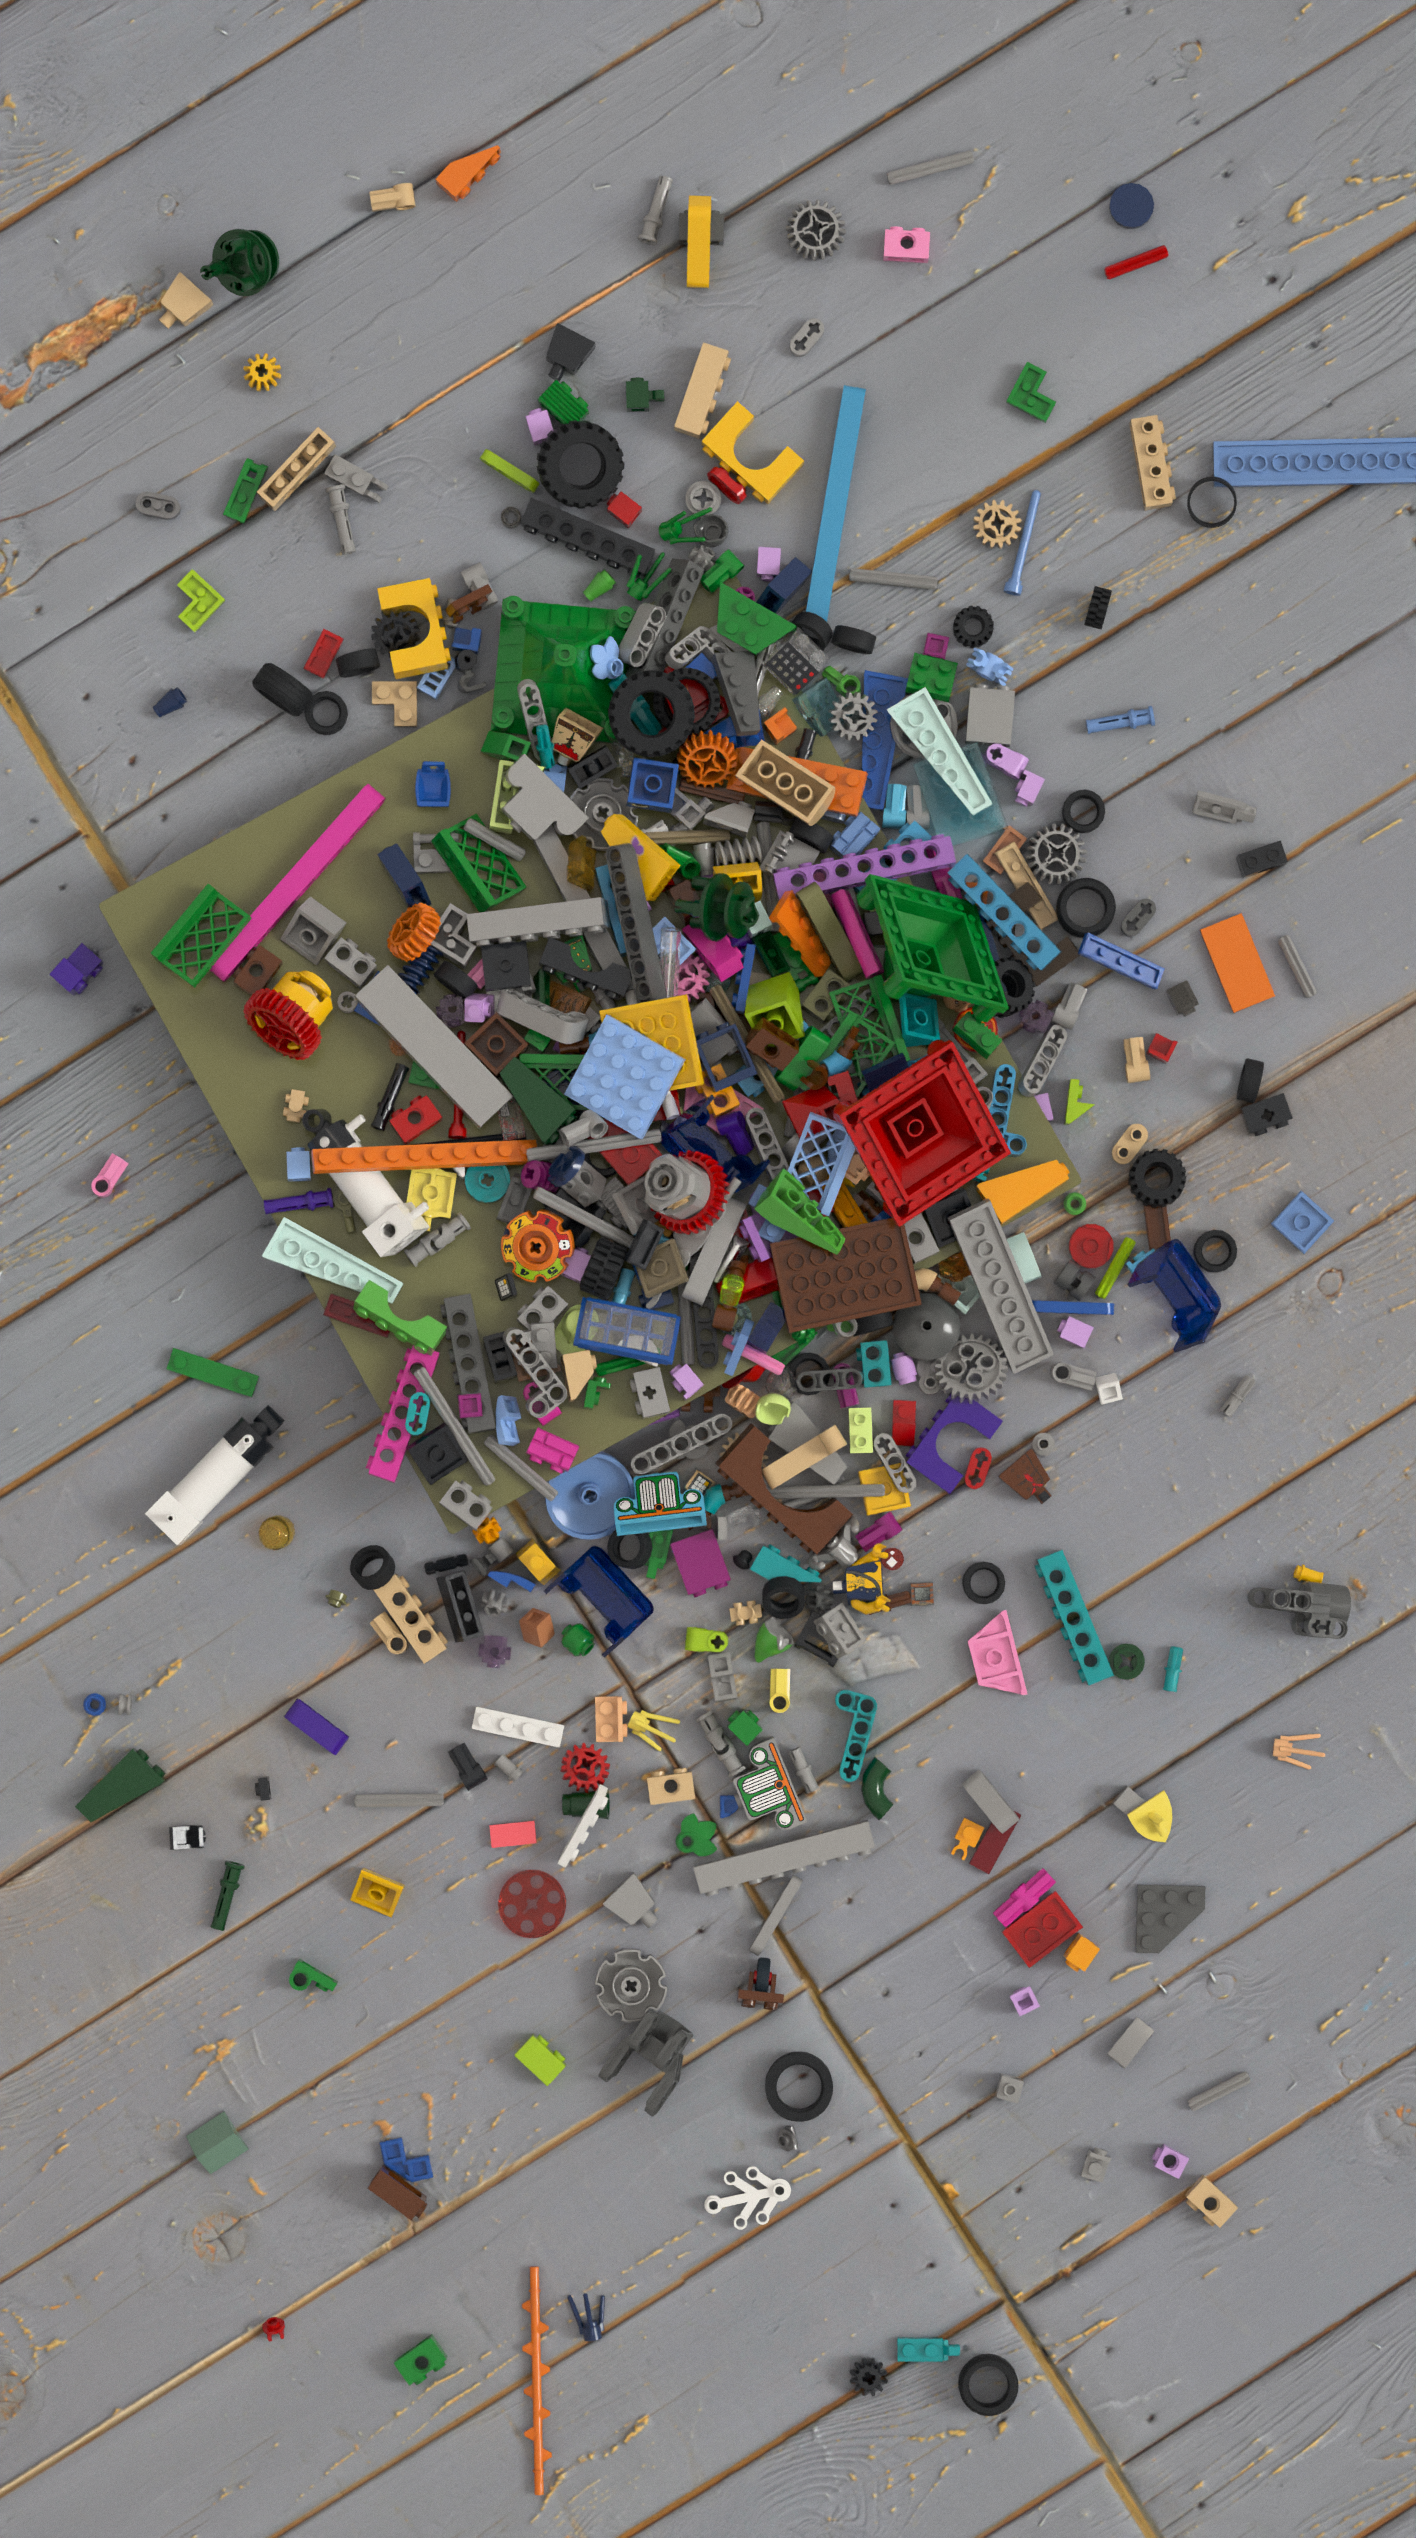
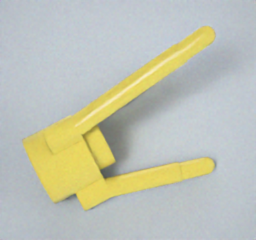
[627,1710,680,1751]

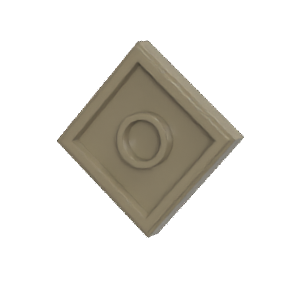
[636,1238,689,1299]

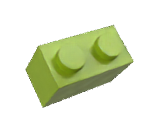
[514,2033,566,2086]

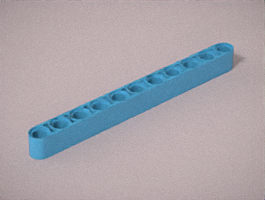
[806,385,866,622]

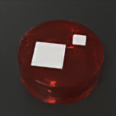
[881,1548,904,1570]

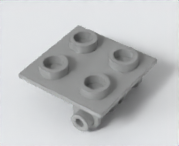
[760,830,820,887]

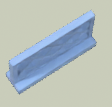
[788,1112,855,1216]

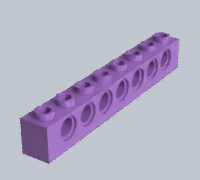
[773,834,956,902]

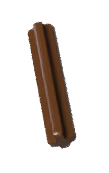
[679,778,745,804]

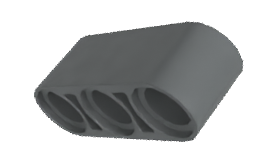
[797,1367,863,1392]

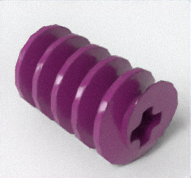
[521,1160,559,1192]

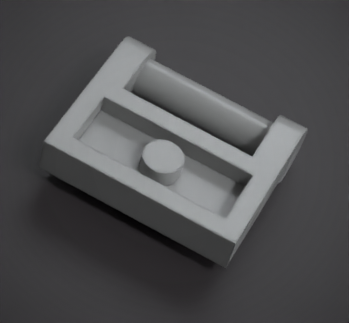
[413,832,459,874]

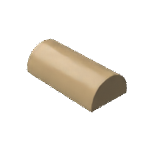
[735,739,835,826]

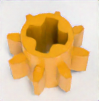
[472,1517,502,1544]

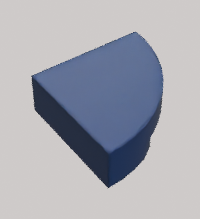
[720,1795,738,1818]

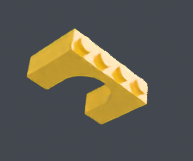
[701,401,804,504]
[377,578,451,679]

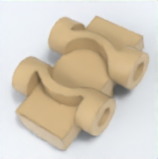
[283,1089,309,1123]
[729,1600,762,1626]

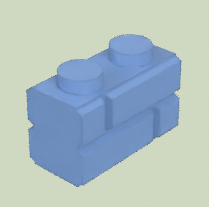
[830,812,880,859]

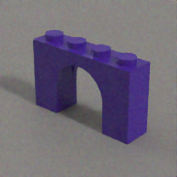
[905,1392,1003,1494]

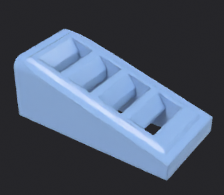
[416,657,456,701]

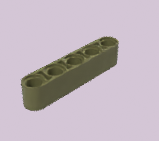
[795,881,863,982]

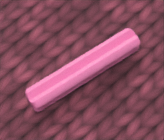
[722,1334,785,1375]

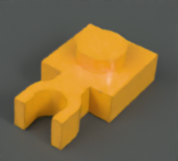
[951,1817,984,1860]

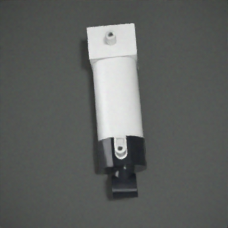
[302,1109,430,1257]
[145,1405,285,1545]

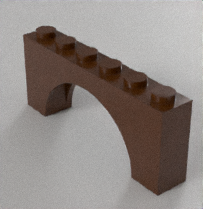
[715,1423,853,1554]

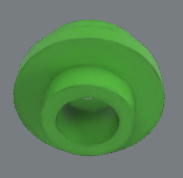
[1064,1192,1086,1215]

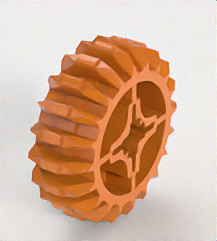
[677,730,738,789]
[387,903,441,962]

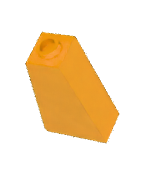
[975,1160,1069,1225]

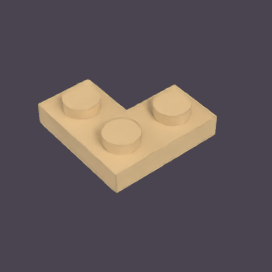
[372,681,417,727]

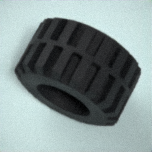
[994,957,1035,1018]
[1128,1149,1187,1208]
[580,1238,627,1300]

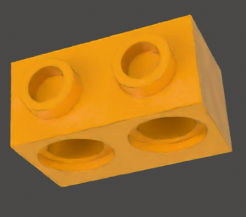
[694,1063,740,1119]
[1063,1933,1100,1972]

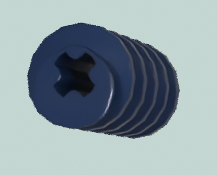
[398,946,444,993]

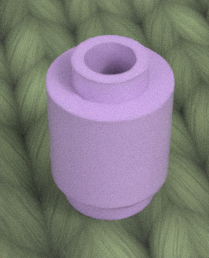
[890,1352,917,1386]

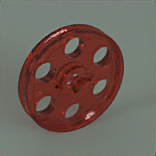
[498,1870,566,1938]

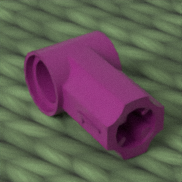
[832,1363,860,1408]
[855,1511,903,1552]

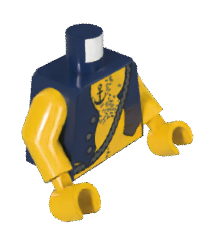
[833,1543,891,1615]

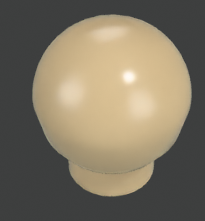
[798,1155,829,1188]

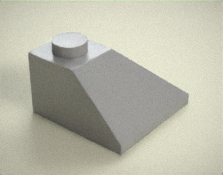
[703,801,755,837]

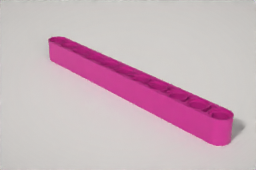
[210,784,386,982]

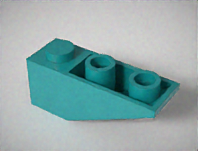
[750,1544,822,1582]

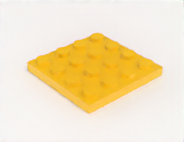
[599,994,704,1091]

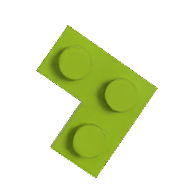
[177,569,226,633]

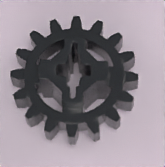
[371,609,420,658]

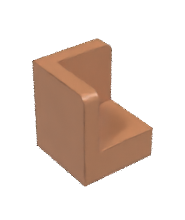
[519,1608,555,1648]

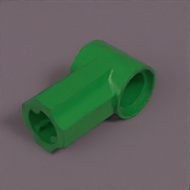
[700,549,745,594]
[659,843,701,879]

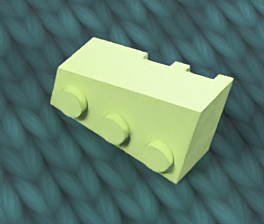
[489,760,544,834]

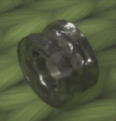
[501,507,521,529]

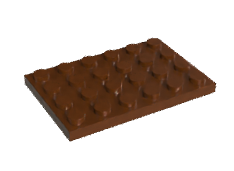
[769,1218,922,1333]

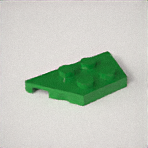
[717,583,797,655]

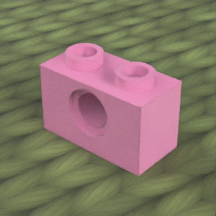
[883,226,930,263]

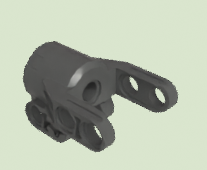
[1247,1581,1351,1639]
[599,2010,693,2117]

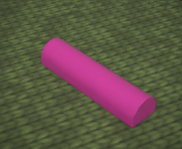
[830,889,884,979]

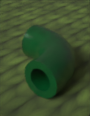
[861,1757,894,1820]

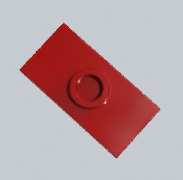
[304,629,344,679]

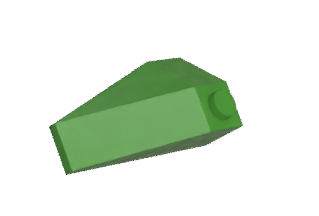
[754,1168,846,1255]

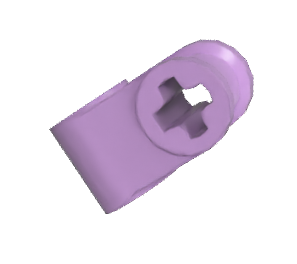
[984,744,1029,780]

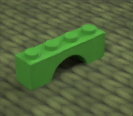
[353,1280,447,1355]

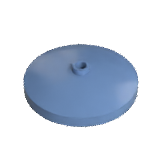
[545,1452,635,1539]

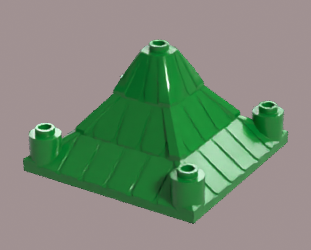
[491,596,636,744]
[856,874,1009,1022]

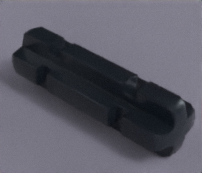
[424,1554,469,1575]

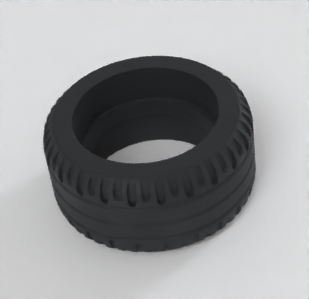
[252,663,312,716]
[1056,878,1116,938]
[958,2354,1019,2416]

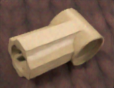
[370,183,416,212]
[1123,1037,1150,1083]
[370,1611,409,1654]

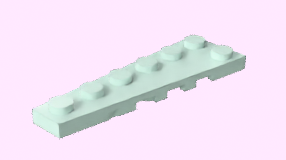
[887,687,993,816]
[262,1217,403,1304]

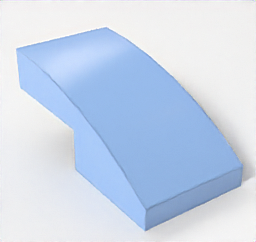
[496,1395,521,1446]

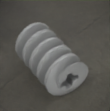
[714,836,762,866]

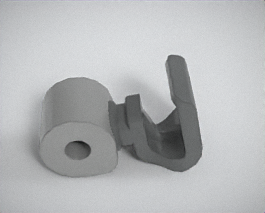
[470,1537,515,1578]

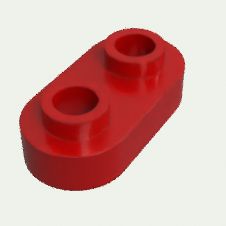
[707,467,747,504]

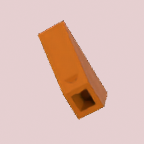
[435,145,501,202]

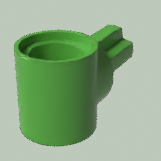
[822,666,861,697]

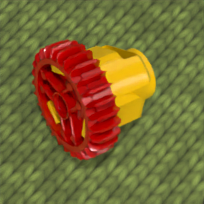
[243,970,333,1060]

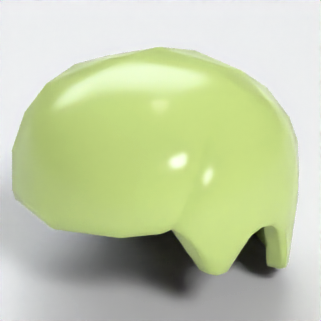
[755,1393,791,1425]

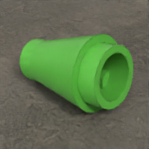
[583,569,616,602]

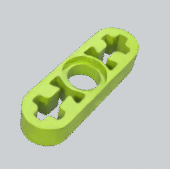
[479,449,540,493]

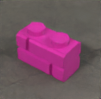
[526,1428,579,1474]

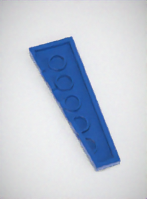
[862,670,908,811]

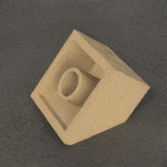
[560,1350,597,1403]

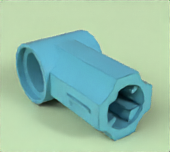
[882,784,907,829]

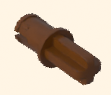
[869,1591,911,1615]

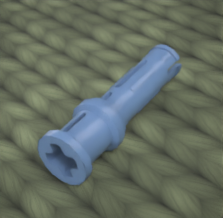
[1086,706,1155,734]

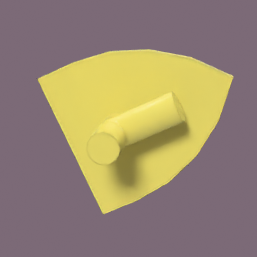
[1127,1790,1172,1842]

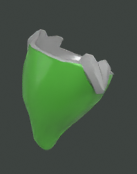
[754,1616,794,1663]

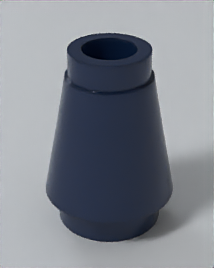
[153,687,187,718]

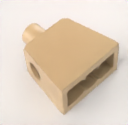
[159,272,213,329]

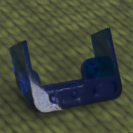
[661,1095,771,1193]
[1127,1239,1221,1353]
[544,1546,654,1658]

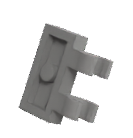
[515,1321,557,1368]

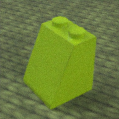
[745,972,805,1047]

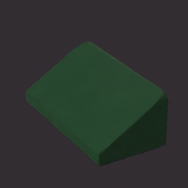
[751,931,791,978]
[533,969,550,1006]

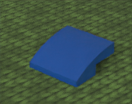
[488,1571,537,1592]

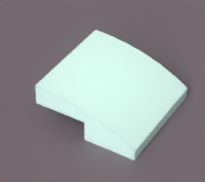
[1007,1232,1042,1283]

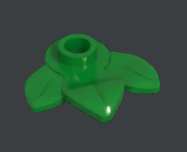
[676,1813,717,1856]

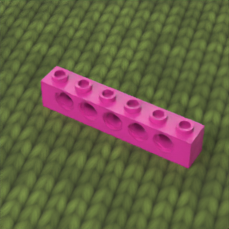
[366,1345,440,1484]

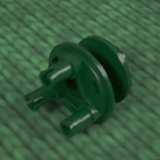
[200,229,279,296]
[674,873,759,941]

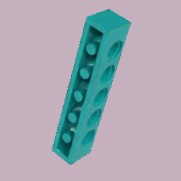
[1034,1550,1114,1685]

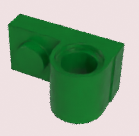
[289,1959,338,1992]

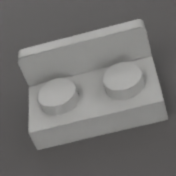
[814,1603,867,1659]

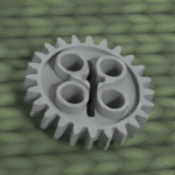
[935,1334,1008,1404]

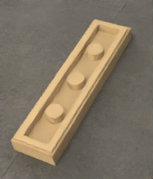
[994,842,1058,930]

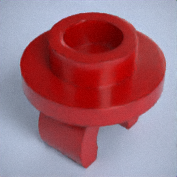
[262,2317,285,2342]

